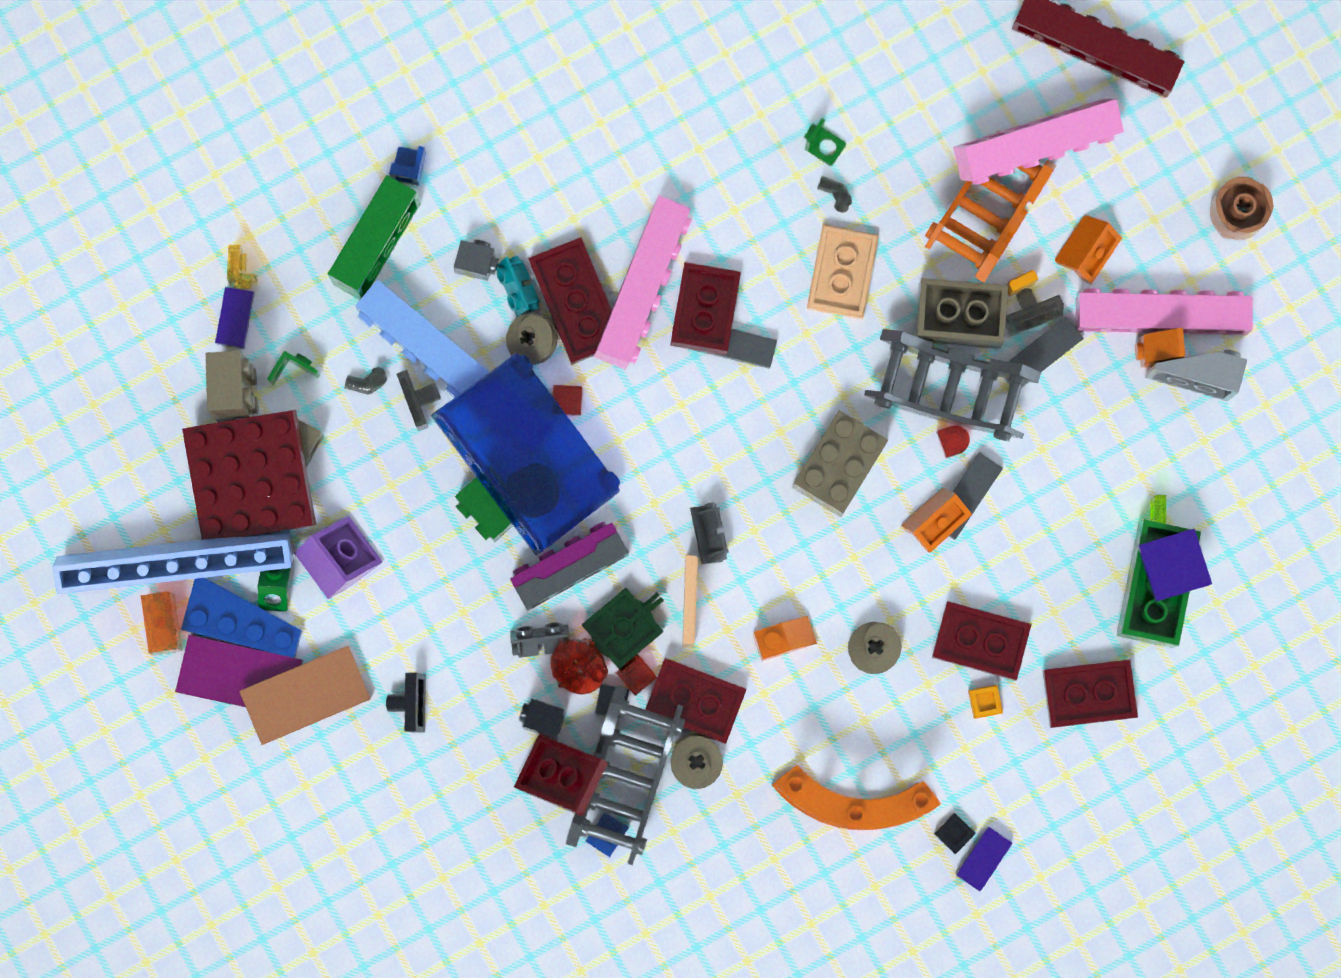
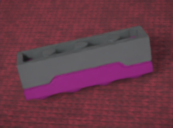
[510,521,629,611]

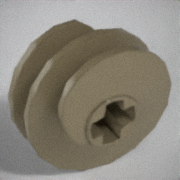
[506,313,558,365]
[848,622,902,674]
[670,736,723,789]

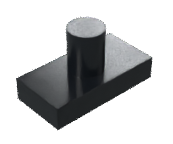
[386,673,426,733]

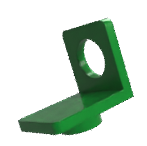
[804,118,846,166]
[267,351,320,385]
[257,568,291,611]

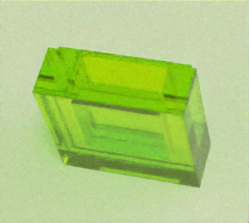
[1150,495,1166,524]

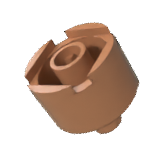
[1210,176,1274,240]

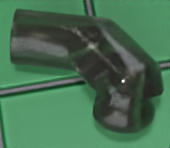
[817,176,852,213]
[344,367,387,395]

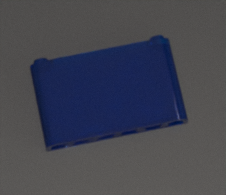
[431,353,620,556]

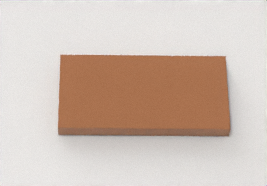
[239,646,371,745]

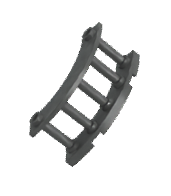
[864,329,1041,442]
[565,685,686,866]

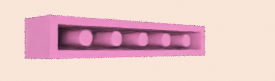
[953,99,1124,185]
[593,195,692,370]
[1076,288,1253,335]

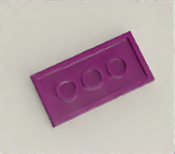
[175,635,304,708]

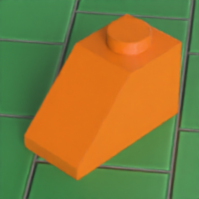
[1135,328,1185,368]
[752,616,817,662]

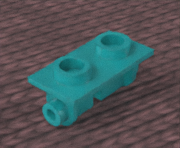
[497,256,540,317]

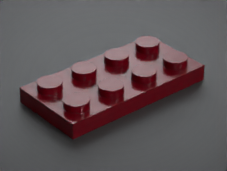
[528,237,612,365]

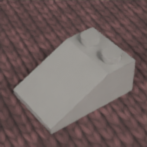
[1145,350,1248,402]

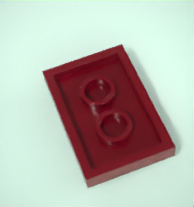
[670,262,741,355]
[931,601,1032,681]
[645,658,747,744]
[1042,660,1138,728]
[514,734,608,816]

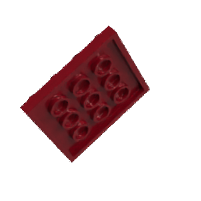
[182,409,316,540]

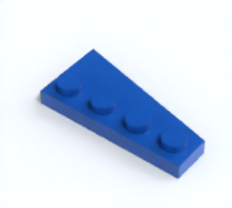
[181,578,302,658]

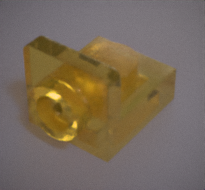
[227,245,258,289]

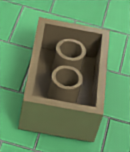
[915,278,1008,348]
[205,350,258,422]
[792,410,888,517]

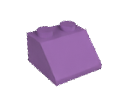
[294,516,383,599]

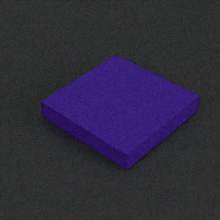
[1137,529,1213,602]

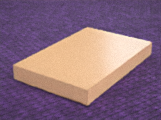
[806,224,879,320]
[682,555,698,648]

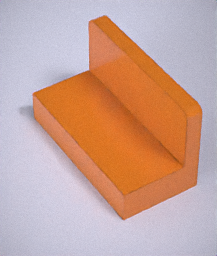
[1055,215,1122,285]
[901,488,972,553]

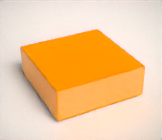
[1007,270,1039,297]
[968,685,1003,719]

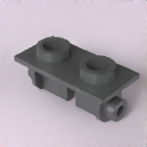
[690,502,729,564]
[510,622,571,658]

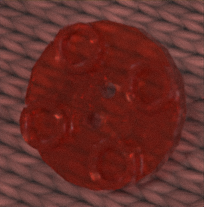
[551,638,608,695]

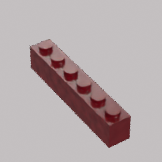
[1012,0,1185,99]

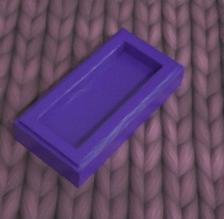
[215,287,255,349]
[955,826,1013,892]

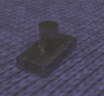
[1006,288,1064,337]
[396,370,441,431]

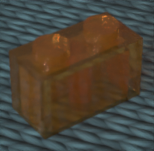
[140,591,183,656]

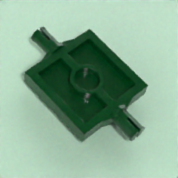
[581,587,664,670]

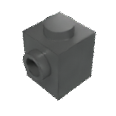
[453,239,499,281]

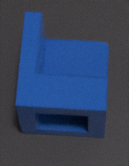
[389,146,426,186]
[585,813,629,857]

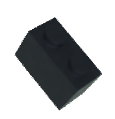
[519,698,566,740]

